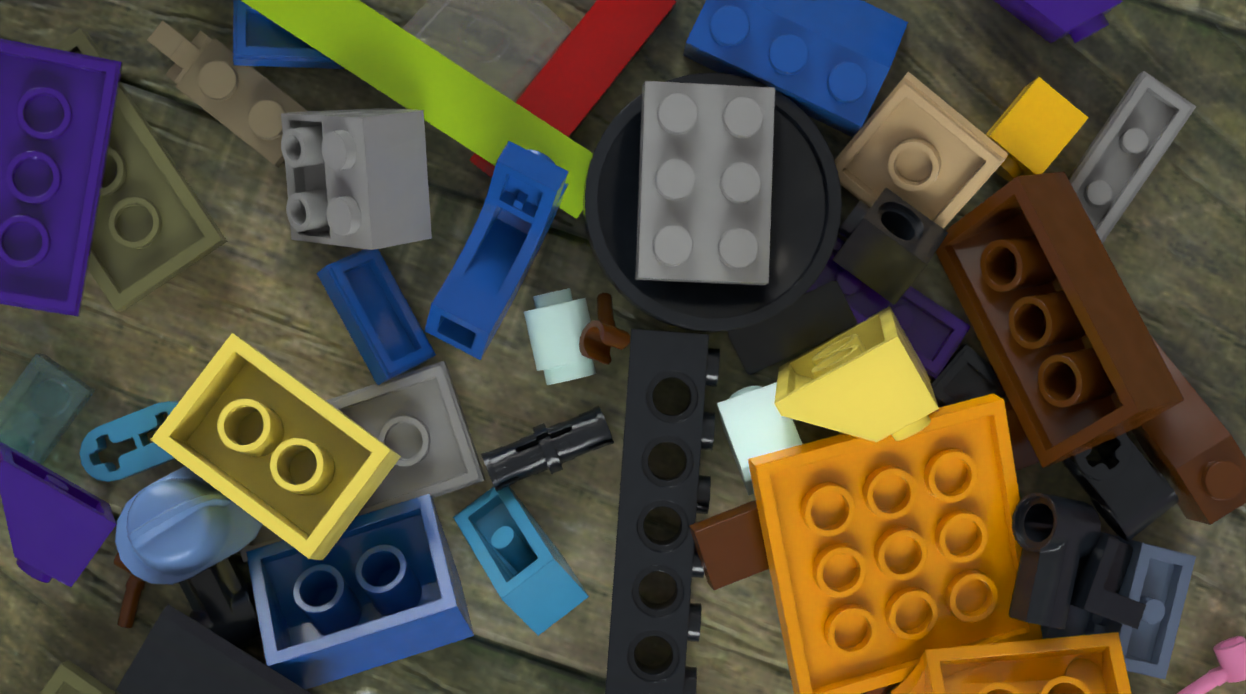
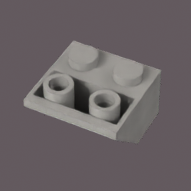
[281,108,432,250]

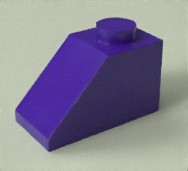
[0,441,116,588]

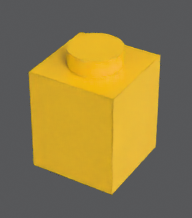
[985,77,1088,182]

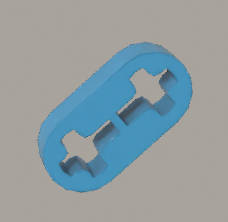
[79,401,179,482]

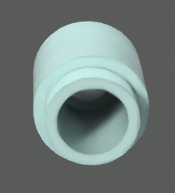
[523,288,596,385]

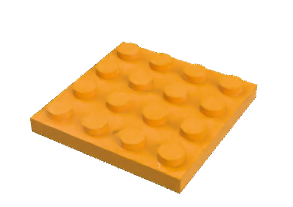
[748,393,1043,694]

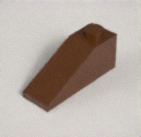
[1131,336,1246,525]

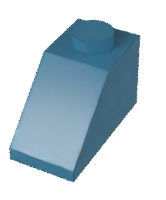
[453,486,589,636]

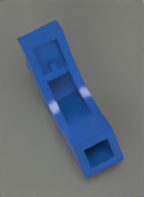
[424,141,569,360]

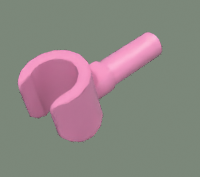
[1176,636,1246,694]

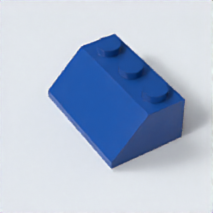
[683,0,908,137]
[246,493,474,690]

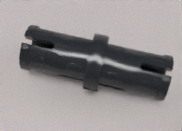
[481,406,614,492]

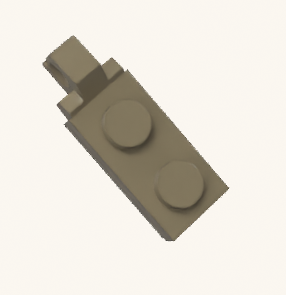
[147,20,307,168]

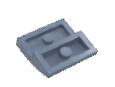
[1041,532,1196,679]

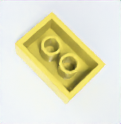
[150,333,401,561]

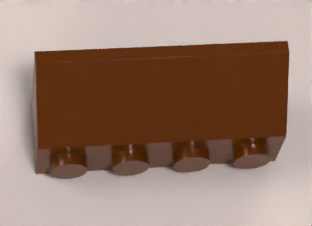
[936,171,1184,468]

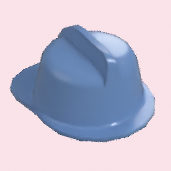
[115,466,263,585]

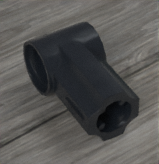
[1008,493,1101,629]
[179,556,262,650]

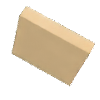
[834,72,1008,229]

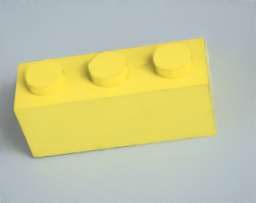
[774,306,939,442]

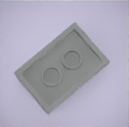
[635,81,775,285]

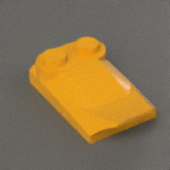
[891,632,1132,694]

